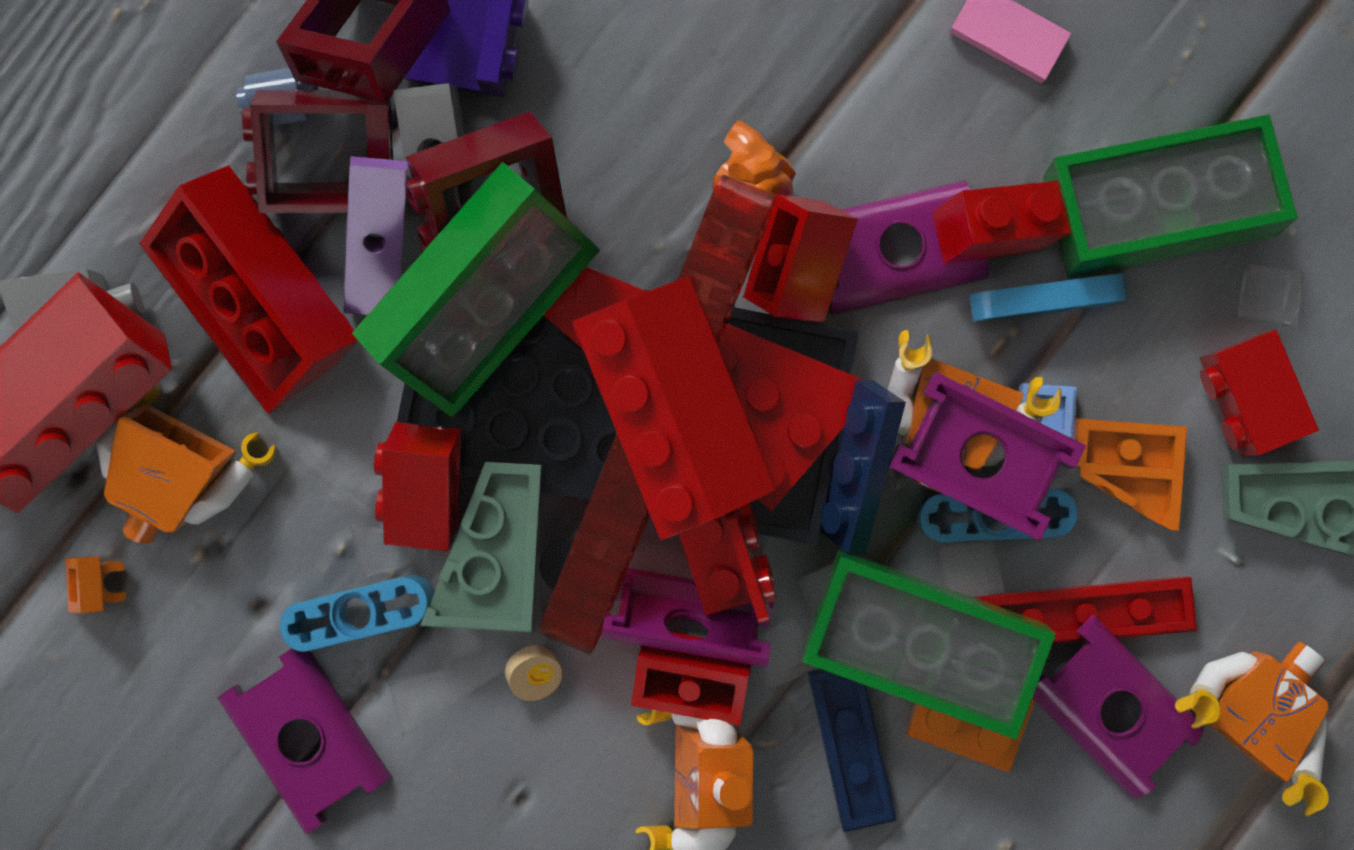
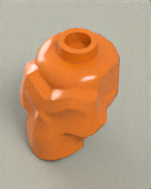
[712,120,796,235]

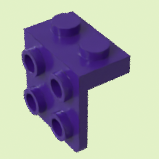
[404,0,528,97]

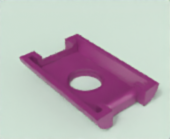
[830,180,989,315]
[889,372,1086,541]
[601,566,774,668]
[1032,614,1204,798]
[217,648,392,834]

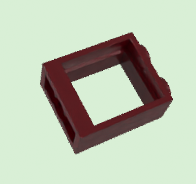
[276,0,451,103]
[242,90,394,213]
[404,111,567,250]

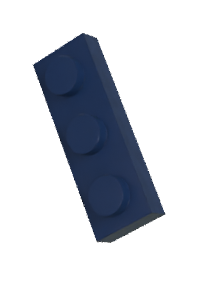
[820,380,906,555]

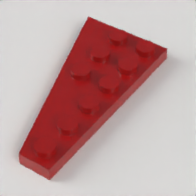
[543,266,863,511]

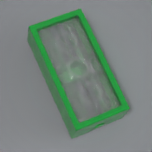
[1042,114,1298,279]
[352,162,600,418]
[802,549,1056,740]

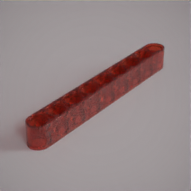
[539,174,777,655]

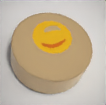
[505,645,562,701]

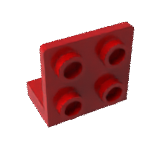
[679,503,777,623]

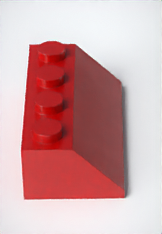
[139,165,358,414]
[0,272,172,514]
[572,275,776,541]

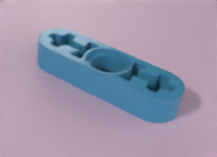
[969,274,1129,323]
[917,488,1078,542]
[280,575,435,652]

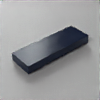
[807,668,897,832]

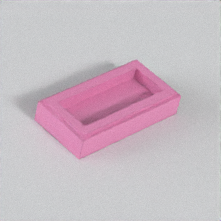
[949,0,1071,84]

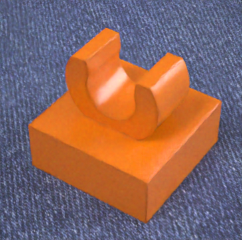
[65,556,127,614]

